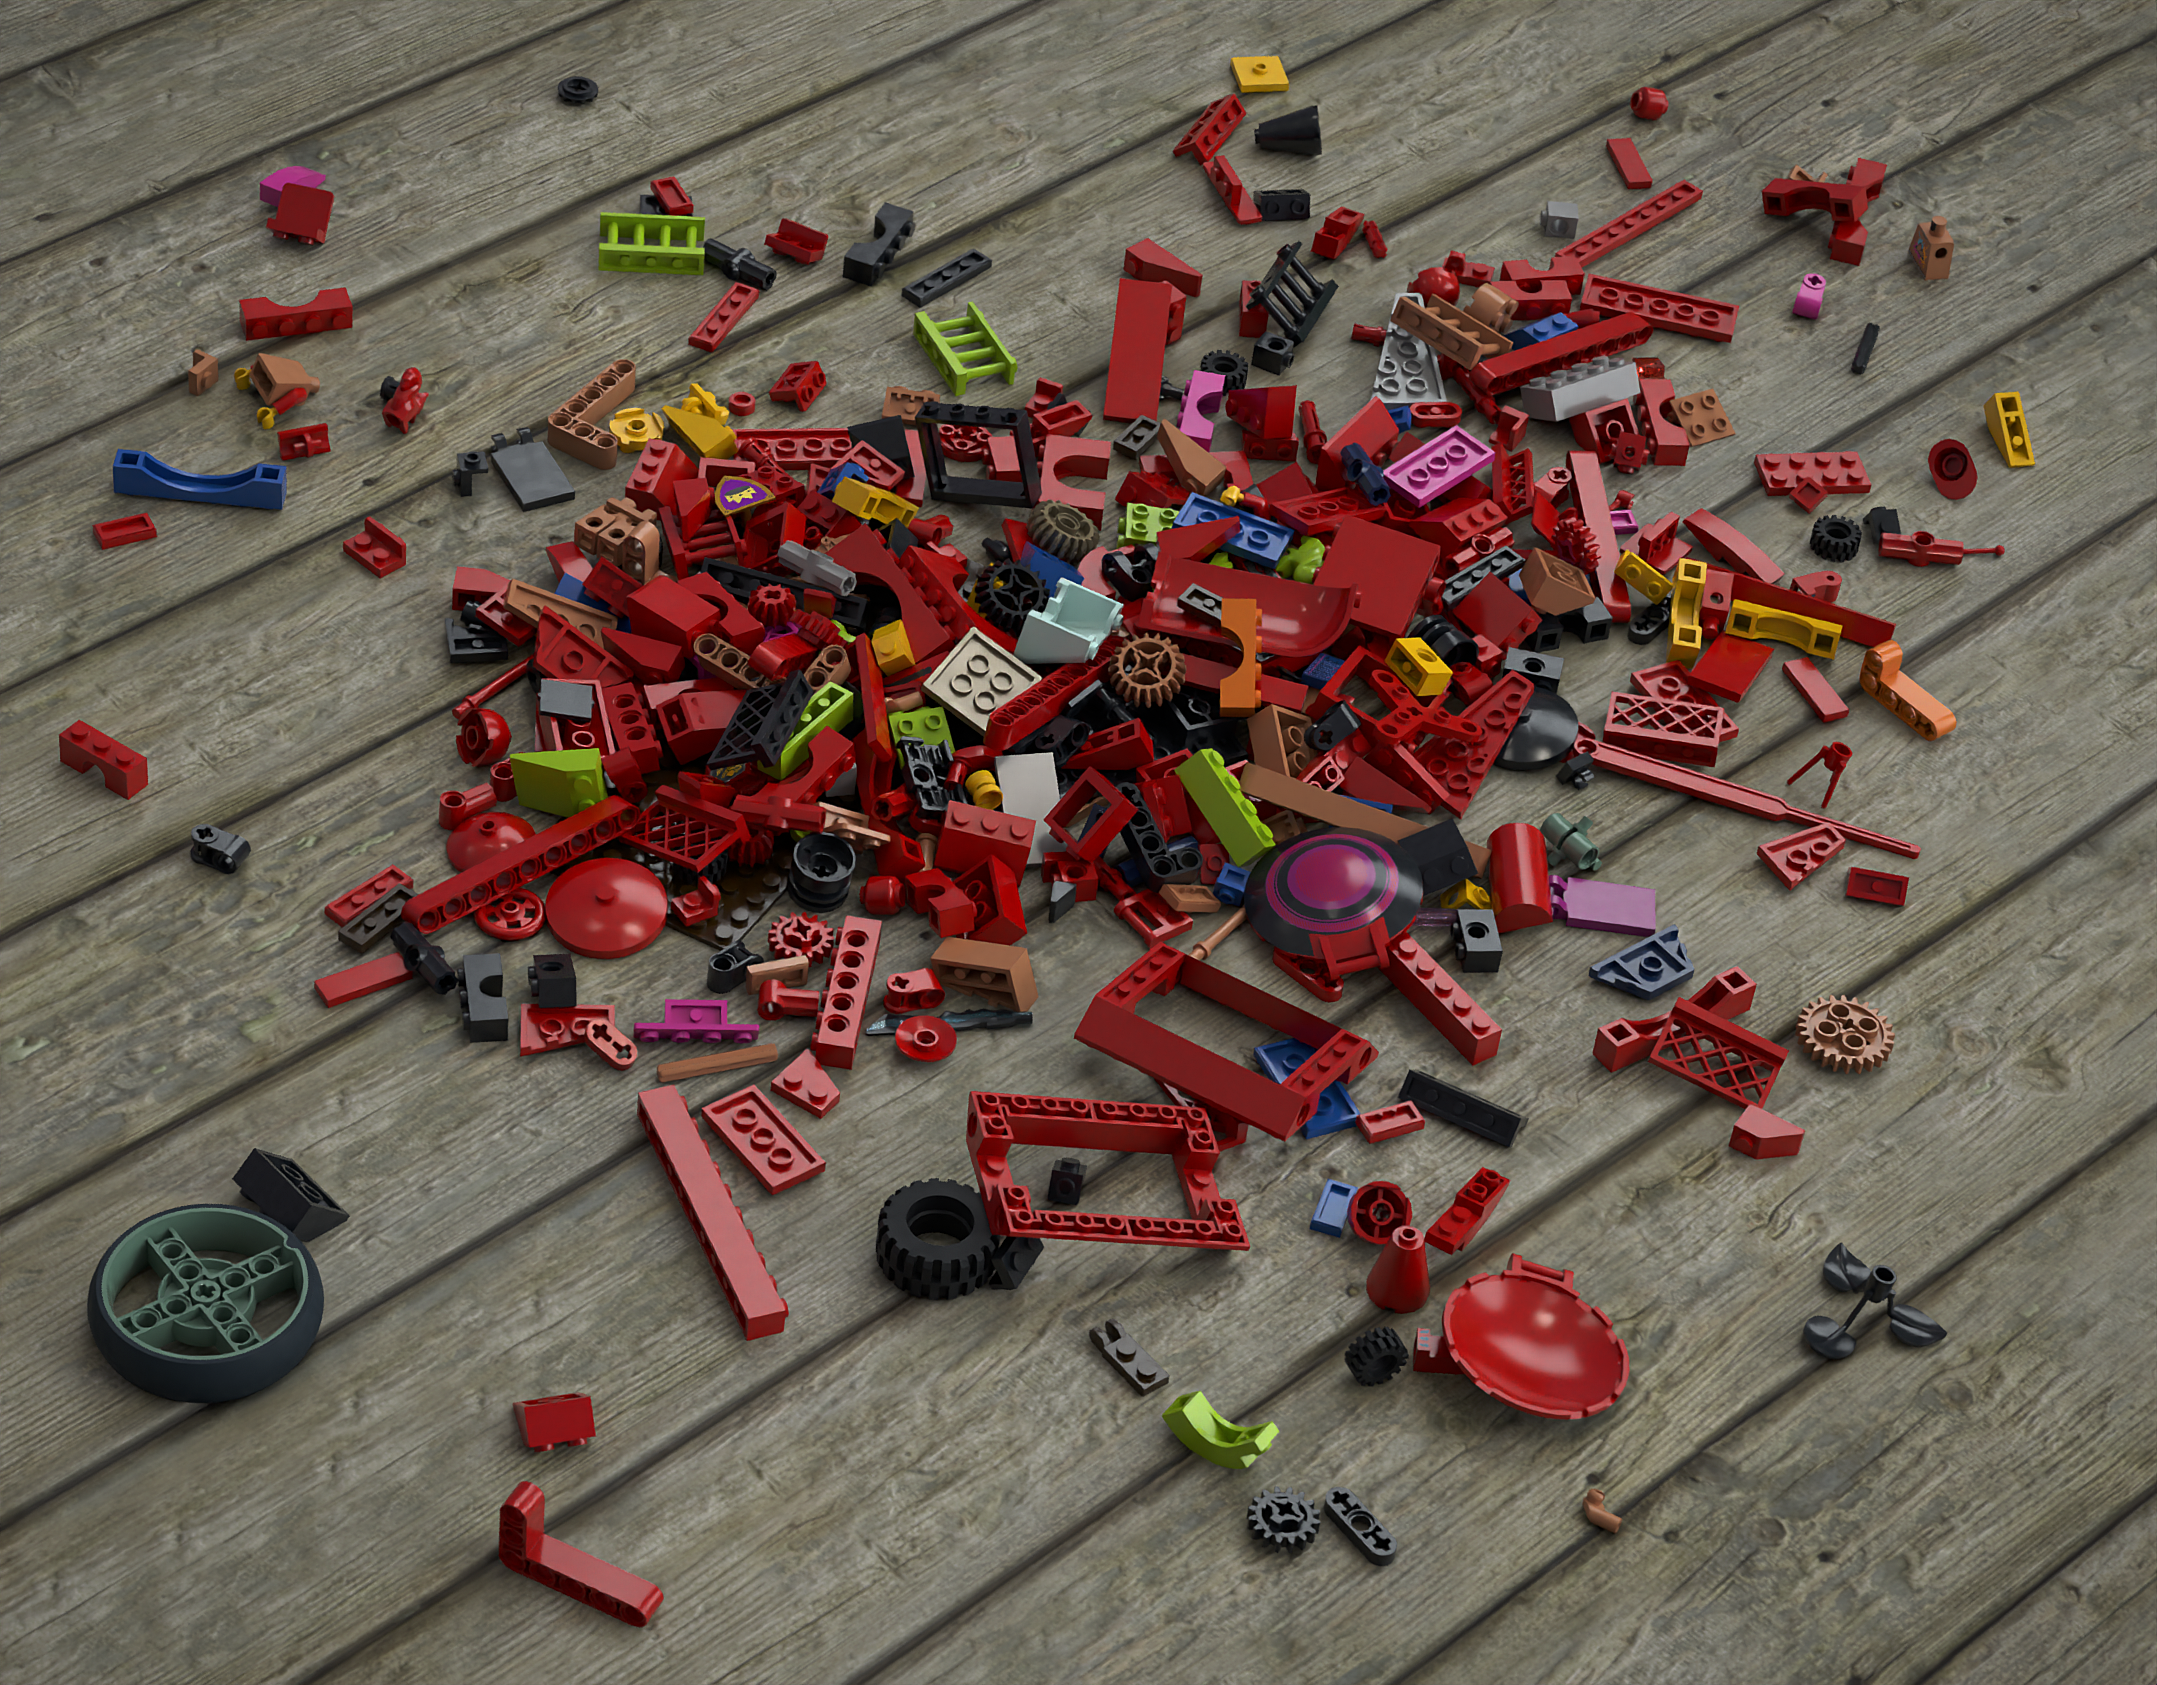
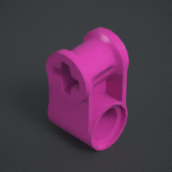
[1792,273,1826,320]

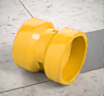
[965,770,1003,810]

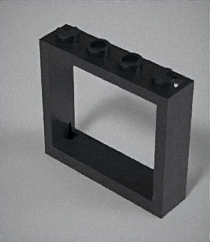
[915,401,1042,509]

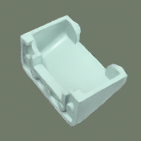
[1013,577,1124,664]

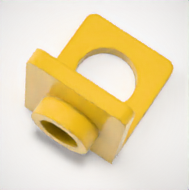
[1440,879,1492,917]

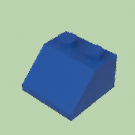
[1503,312,1578,351]

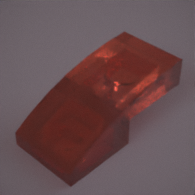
[1632,357,1665,381]

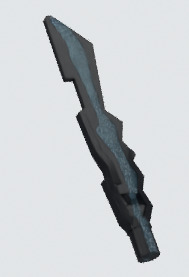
[865,1008,1033,1036]

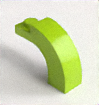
[1161,1390,1280,1469]

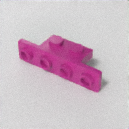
[633,999,759,1044]

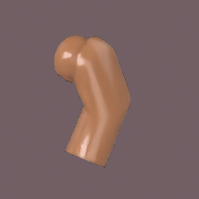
[885,691,923,715]
[1582,1488,1622,1534]

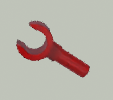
[1609,490,1635,511]

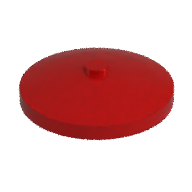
[545,858,668,959]

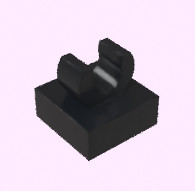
[1556,751,1594,790]

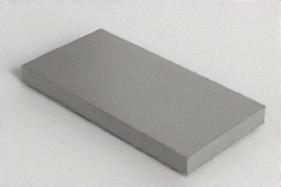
[994,752,1067,868]

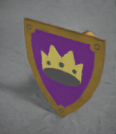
[715,476,776,528]

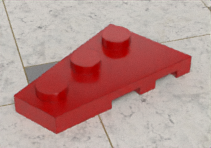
[1757,822,1846,890]
[520,1004,615,1057]

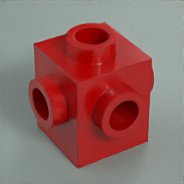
[1609,432,1649,474]

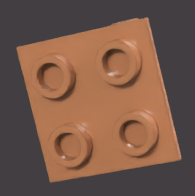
[1667,388,1736,447]

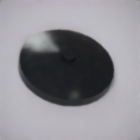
[1493,686,1578,770]

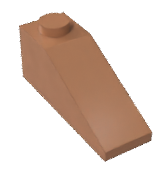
[1157,418,1227,497]

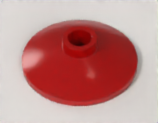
[895,1015,957,1062]

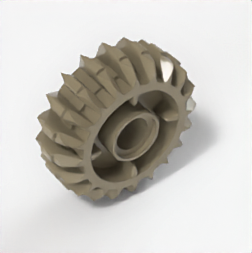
[1026,499,1100,564]

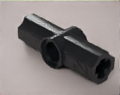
[703,238,777,291]
[390,922,459,995]

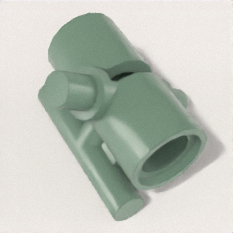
[1540,813,1602,870]

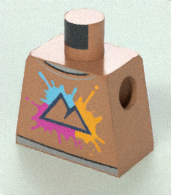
[1908,216,1954,280]

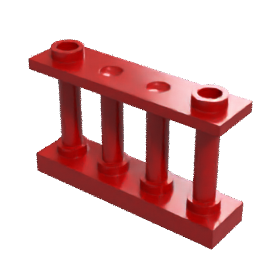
[658,506,748,580]

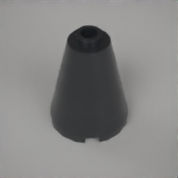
[1254,105,1322,155]

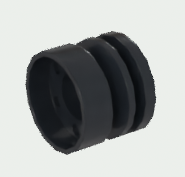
[1408,615,1479,690]
[786,832,856,913]

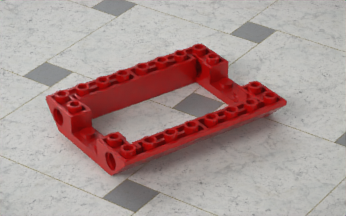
[1074,942,1379,1142]
[966,1091,1251,1251]

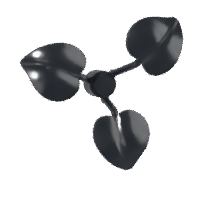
[1803,1243,1948,1359]

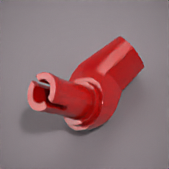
[944,745,1004,792]

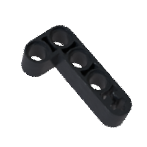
[1110,782,1203,893]

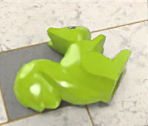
[1275,536,1325,584]

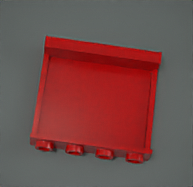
[1312,514,1440,647]

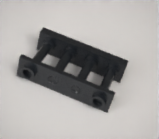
[1245,241,1339,348]

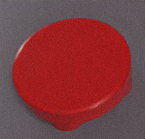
[939,424,992,462]

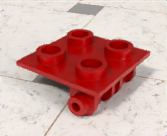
[1531,491,1580,551]

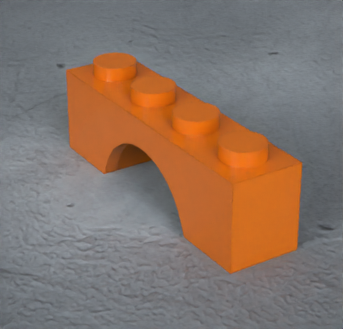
[1220,598,1262,717]

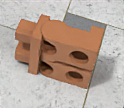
[574,497,657,567]

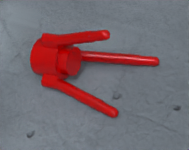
[1787,742,1852,809]

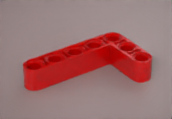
[499,1481,664,1628]

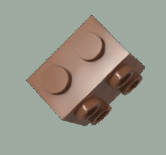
[810,802,891,854]

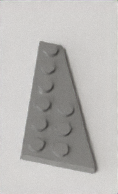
[1371,293,1447,410]

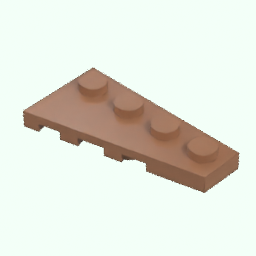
[503,578,619,649]

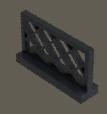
[707,669,814,771]

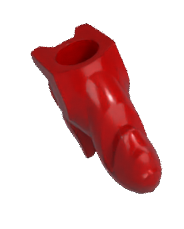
[382,367,429,434]

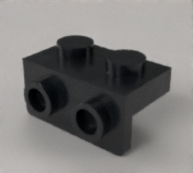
[989,1236,1044,1290]

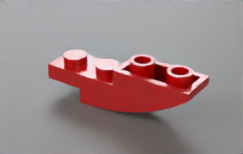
[1296,728,1372,792]
[1424,1167,1510,1255]

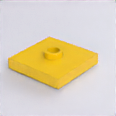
[1230,56,1289,93]

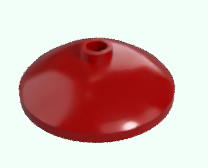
[446,812,536,872]

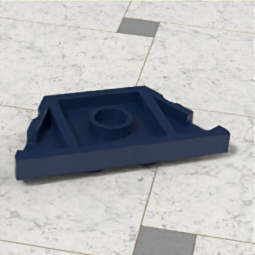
[1589,924,1695,1000]

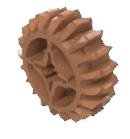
[1108,632,1186,709]

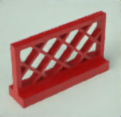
[1603,691,1724,767]
[618,785,751,872]
[1647,997,1789,1109]

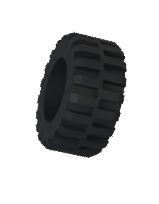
[875,1178,1001,1300]

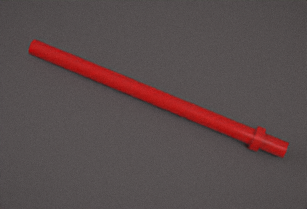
[452,653,534,719]

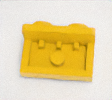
[1614,550,1674,605]

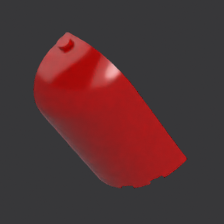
[1138,551,1362,658]

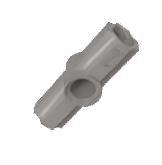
[777,540,857,596]

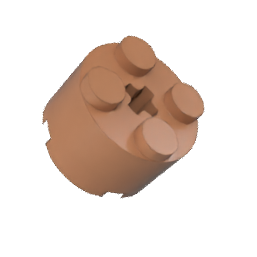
[1463,283,1519,334]

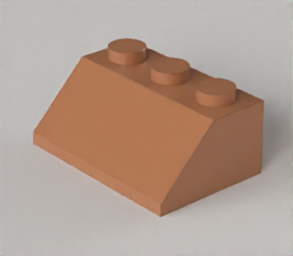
[1519,547,1596,616]
[1247,704,1318,779]

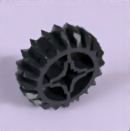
[974,558,1050,634]

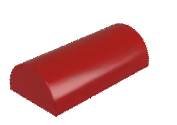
[1487,823,1553,933]

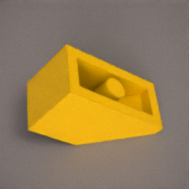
[871,619,915,676]

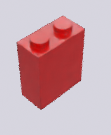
[1452,572,1542,660]

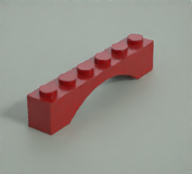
[1828,158,1887,266]
[851,728,926,884]
[1592,966,1757,1073]

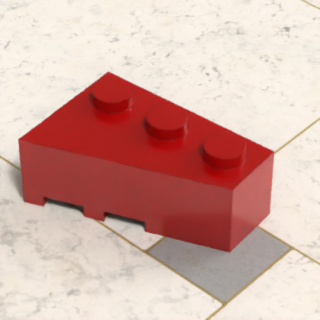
[1225,385,1297,439]

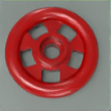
[473,887,546,941]

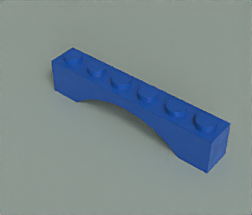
[113,449,287,510]

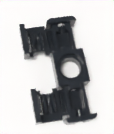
[895,736,967,820]

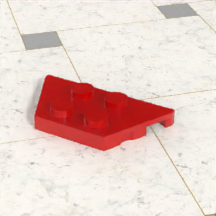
[533,605,635,689]

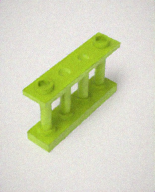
[598,212,705,276]
[913,301,1018,396]

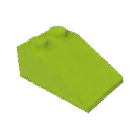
[510,748,608,818]

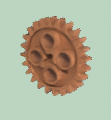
[1795,995,1895,1074]

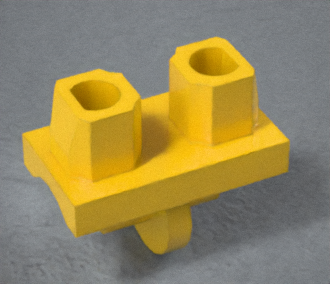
[681,384,729,425]

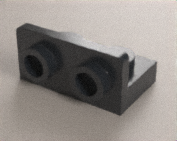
[1253,189,1310,221]

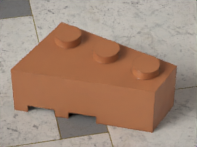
[930,937,1039,1012]

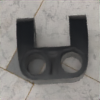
[1101,543,1158,602]

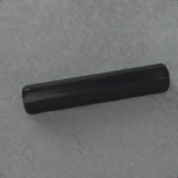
[1851,323,1880,375]

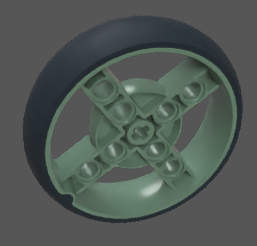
[87,1204,324,1403]

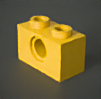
[1385,638,1453,696]

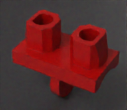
[277,423,331,461]

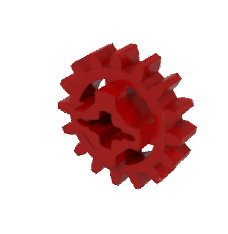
[1551,517,1601,575]
[789,609,848,652]
[768,912,834,967]

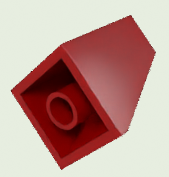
[626,575,721,658]

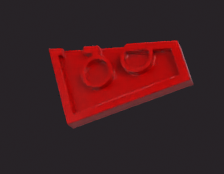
[1363,741,1450,815]

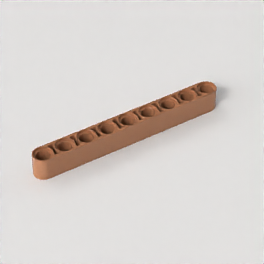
[1239,762,1492,879]

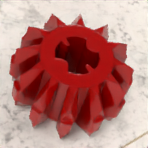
[748,583,796,629]
[728,823,774,867]

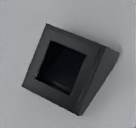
[1048,881,1077,923]

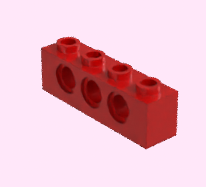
[602,682,663,774]

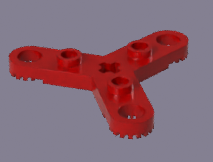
[1368,670,1482,747]

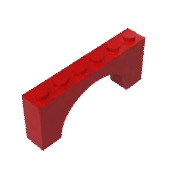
[825,523,957,665]
[897,545,1034,668]

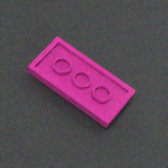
[1383,425,1495,508]

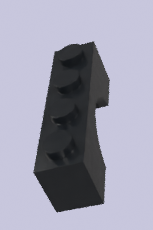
[843,202,915,286]

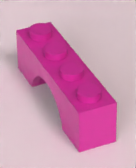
[1176,370,1225,452]

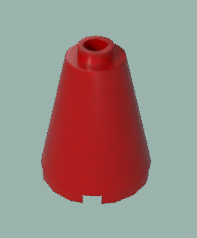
[1366,1226,1430,1314]

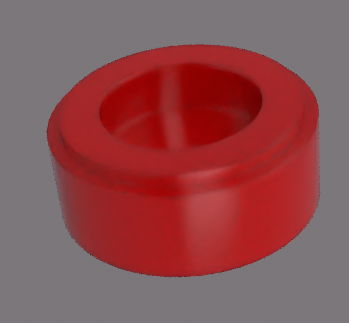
[728,392,756,416]

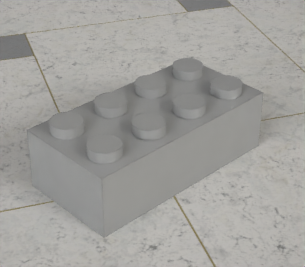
[1520,356,1640,422]

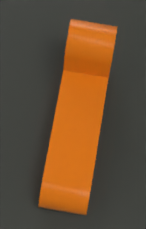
[1859,640,1957,741]

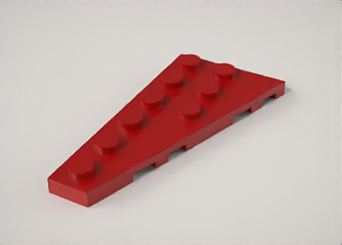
[1412,670,1534,819]

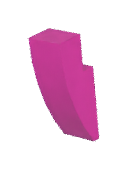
[259,166,325,207]

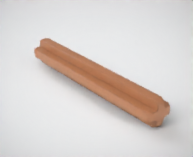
[657,1043,778,1083]

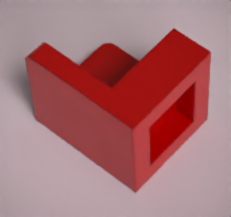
[1489,405,1529,452]

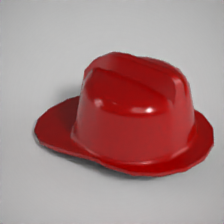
[1928,439,1978,500]

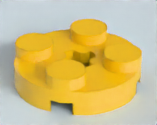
[609,408,664,453]

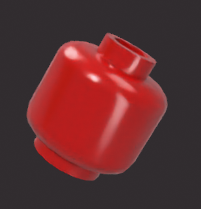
[1630,86,1668,121]
[859,876,906,915]

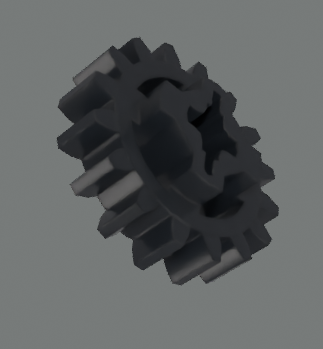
[1247,1486,1320,1553]

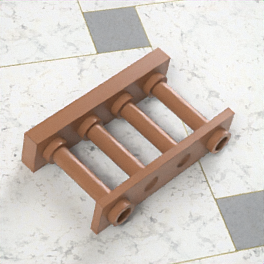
[1390,294,1513,370]

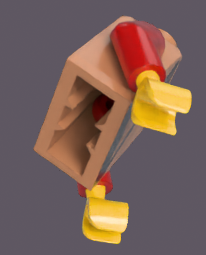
[234,353,320,429]

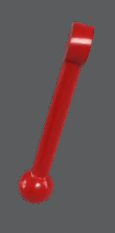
[1963,545,2005,556]

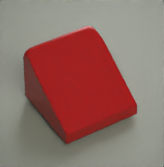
[803,588,837,619]

